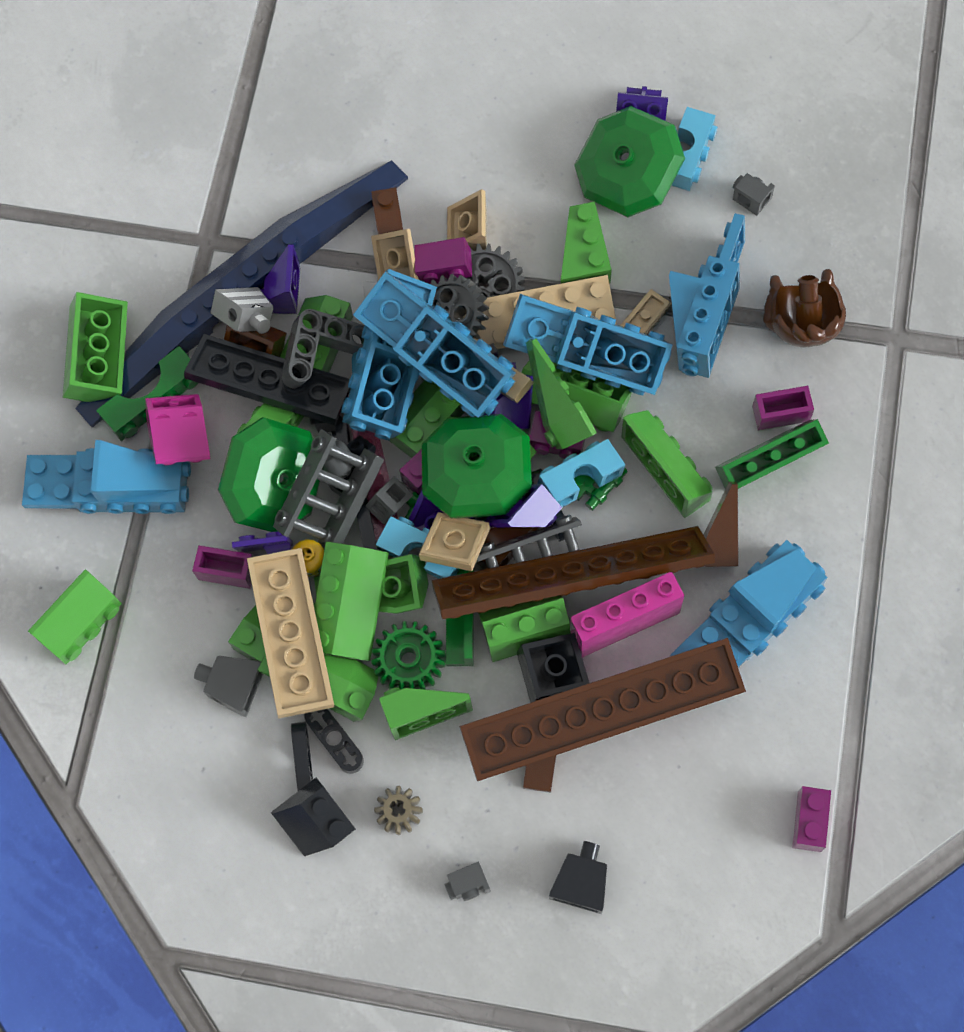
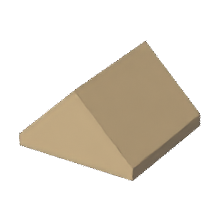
[447,189,487,251]
[371,229,418,281]

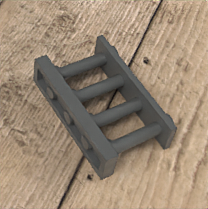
[273,429,384,550]
[477,515,582,569]

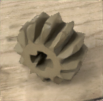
[374,786,423,835]

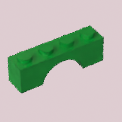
[96,346,198,442]

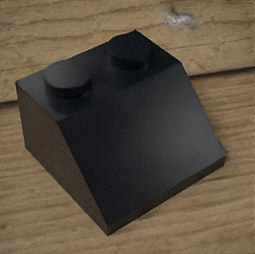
[517,632,589,703]
[271,777,356,856]

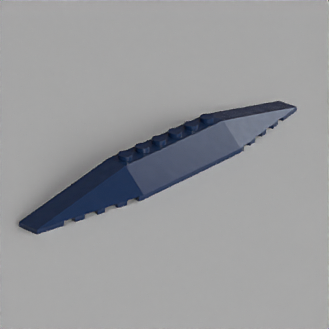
[75,160,408,428]

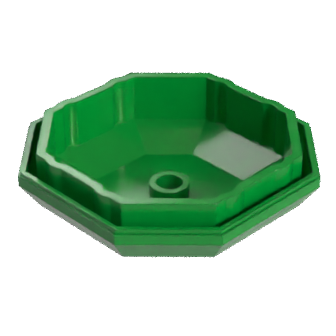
[574,106,685,218]
[421,414,532,519]
[218,417,320,532]

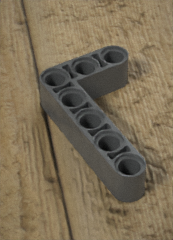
[282,309,365,389]

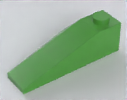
[526,338,597,449]
[314,554,429,614]
[257,654,378,722]

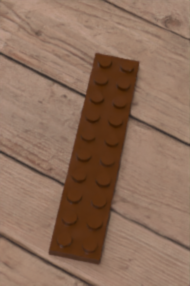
[432,526,715,619]
[459,638,746,781]

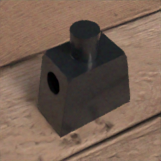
[549,841,607,914]

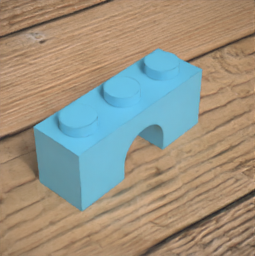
[671,107,718,191]
[537,439,626,508]
[376,516,459,579]

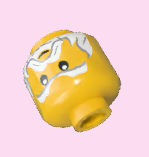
[292,539,324,578]

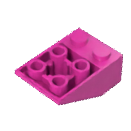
[145,394,210,465]

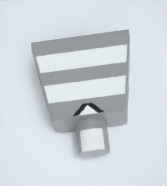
[211,287,273,334]

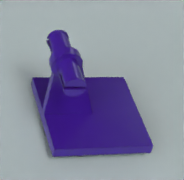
[616,86,668,121]
[232,531,293,554]

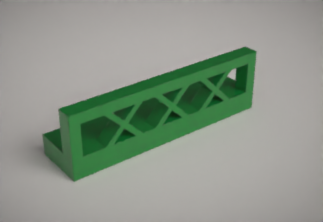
[446,568,474,666]

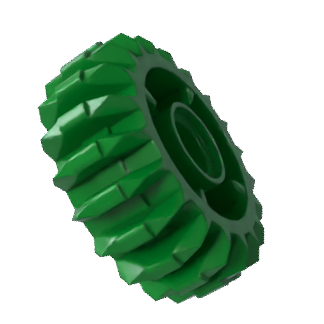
[371,621,446,690]

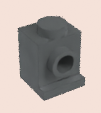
[732,173,775,216]
[365,476,413,525]
[444,861,491,901]

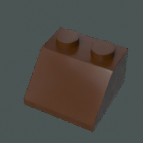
[224,325,287,357]

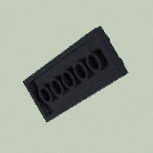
[184,334,351,425]

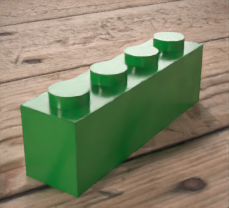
[715,419,829,489]

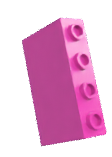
[571,572,684,658]

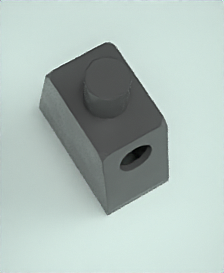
[194,656,263,717]

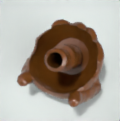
[763,269,846,348]

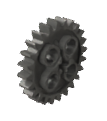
[450,243,525,300]
[431,274,489,339]

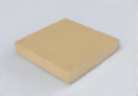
[419,512,490,571]

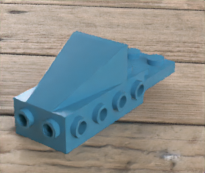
[669,213,745,378]
[341,269,437,440]
[353,272,516,418]
[503,294,673,396]
[22,440,191,514]
[670,540,828,668]

